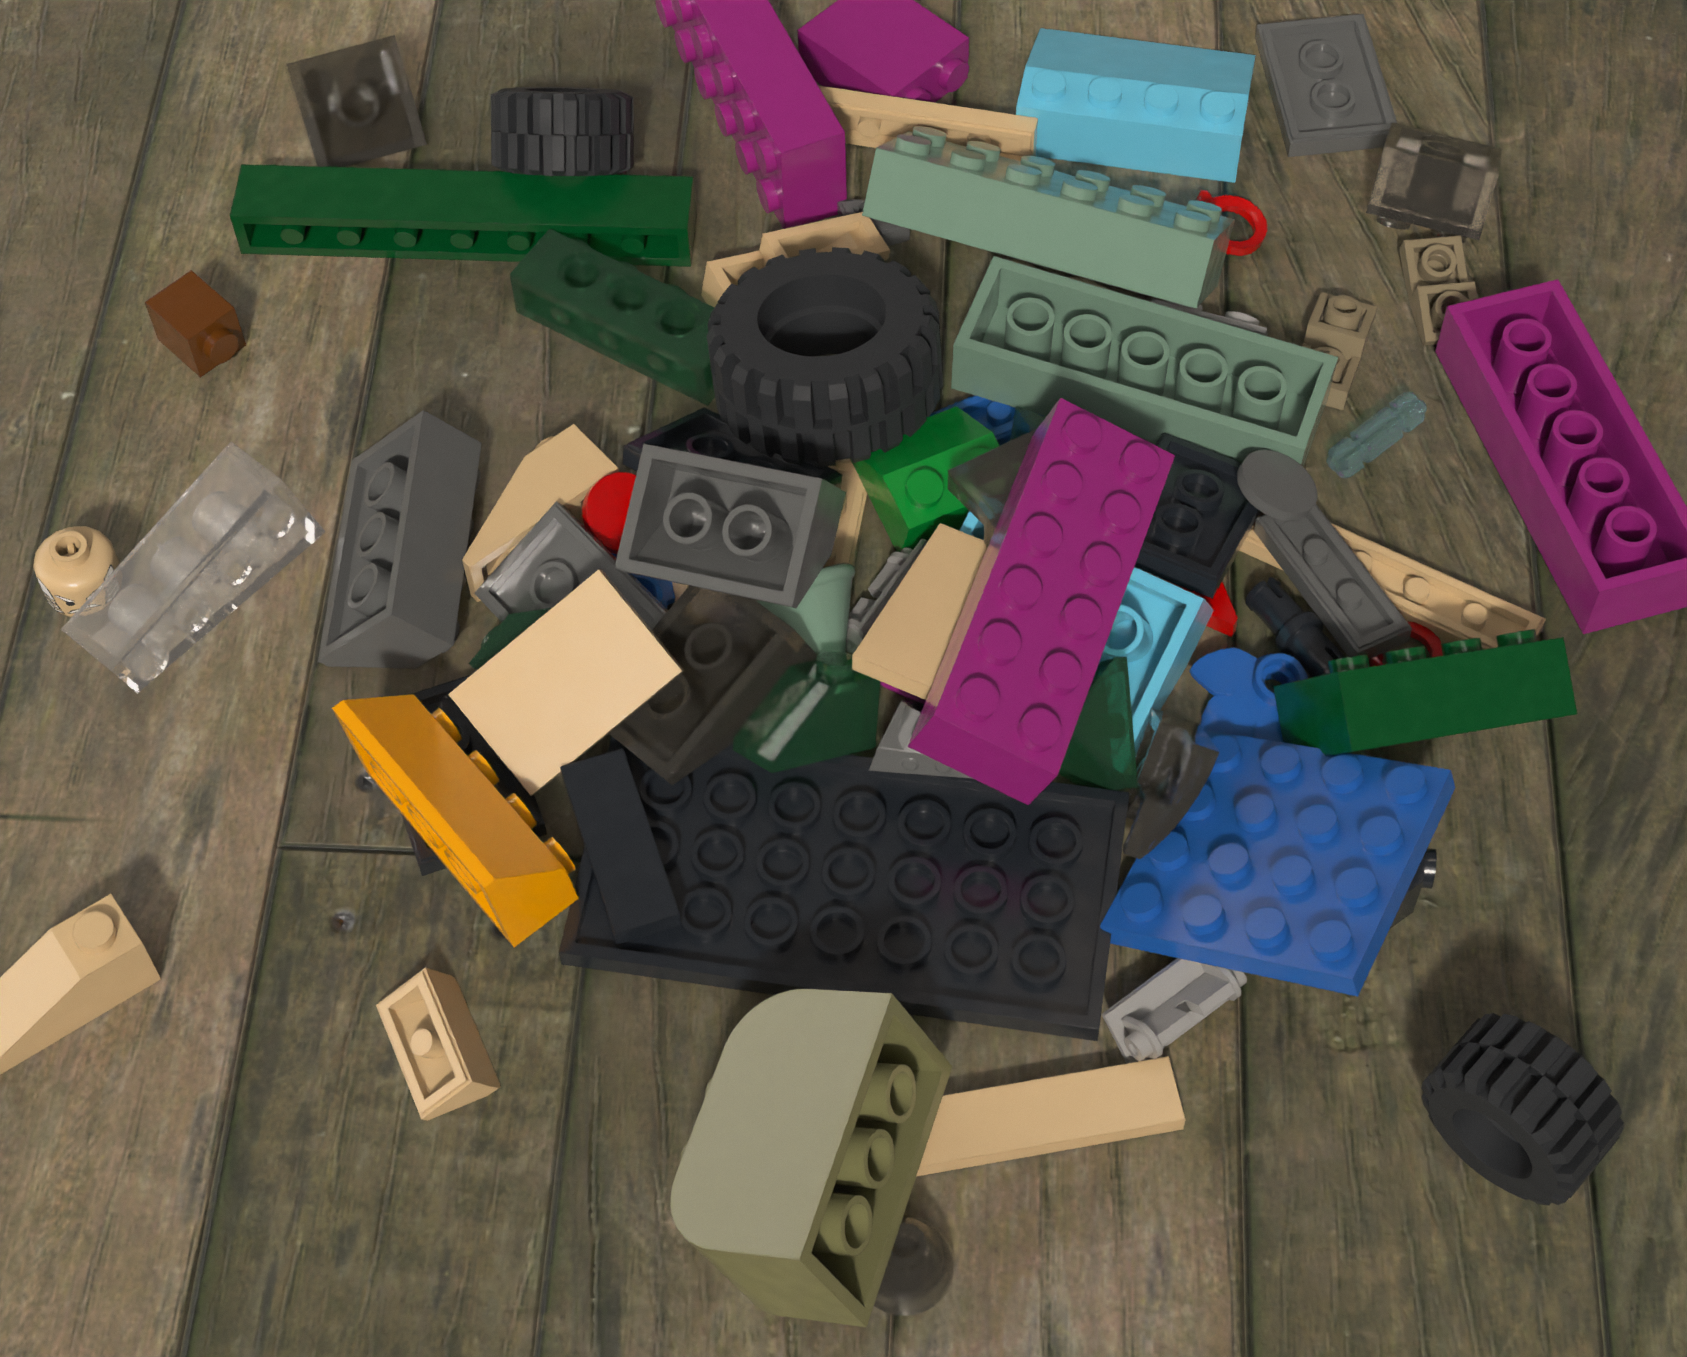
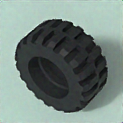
[707,247,943,466]

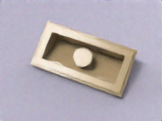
[376,967,500,1121]

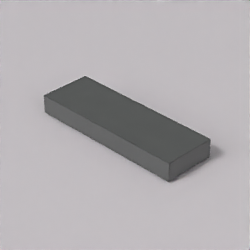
[1254,503,1412,660]

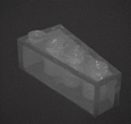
[61,442,326,694]

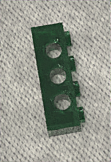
[509,229,715,406]

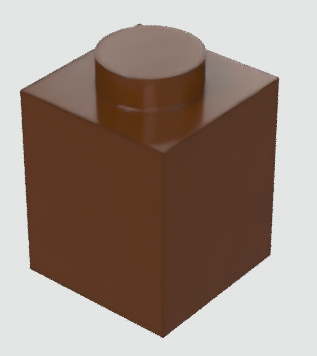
[145,270,246,378]

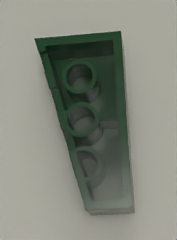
[1273,629,1578,756]

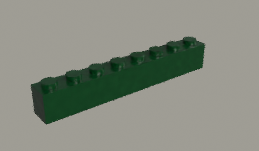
[230,164,697,267]

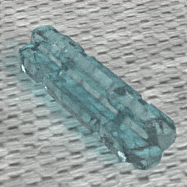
[1326,391,1427,479]

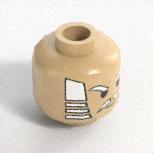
[33,526,125,618]

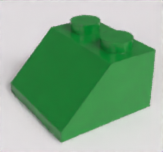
[850,406,1016,552]

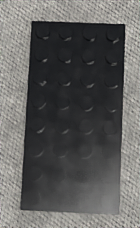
[559,724,1129,1041]

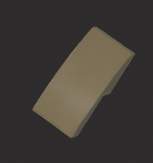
[1399,235,1478,346]
[1302,292,1378,410]

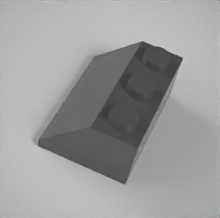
[614,444,846,608]

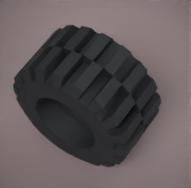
[491,87,634,176]
[1421,1013,1624,1206]

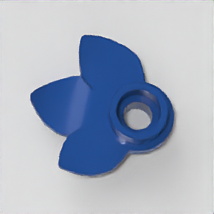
[1190,648,1308,742]

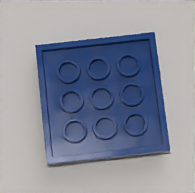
[1100,730,1455,997]

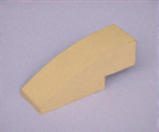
[701,212,890,312]

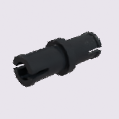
[1245,577,1346,678]

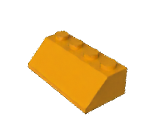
[332,694,579,947]

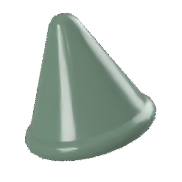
[755,563,856,672]

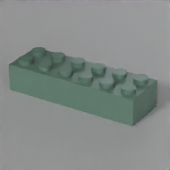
[862,126,1235,309]
[951,256,1338,467]

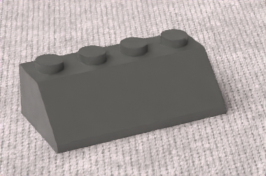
[317,410,482,669]

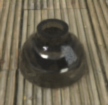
[874,1215,954,1316]

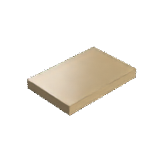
[852,523,989,700]
[448,569,685,796]

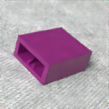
[797,0,969,103]

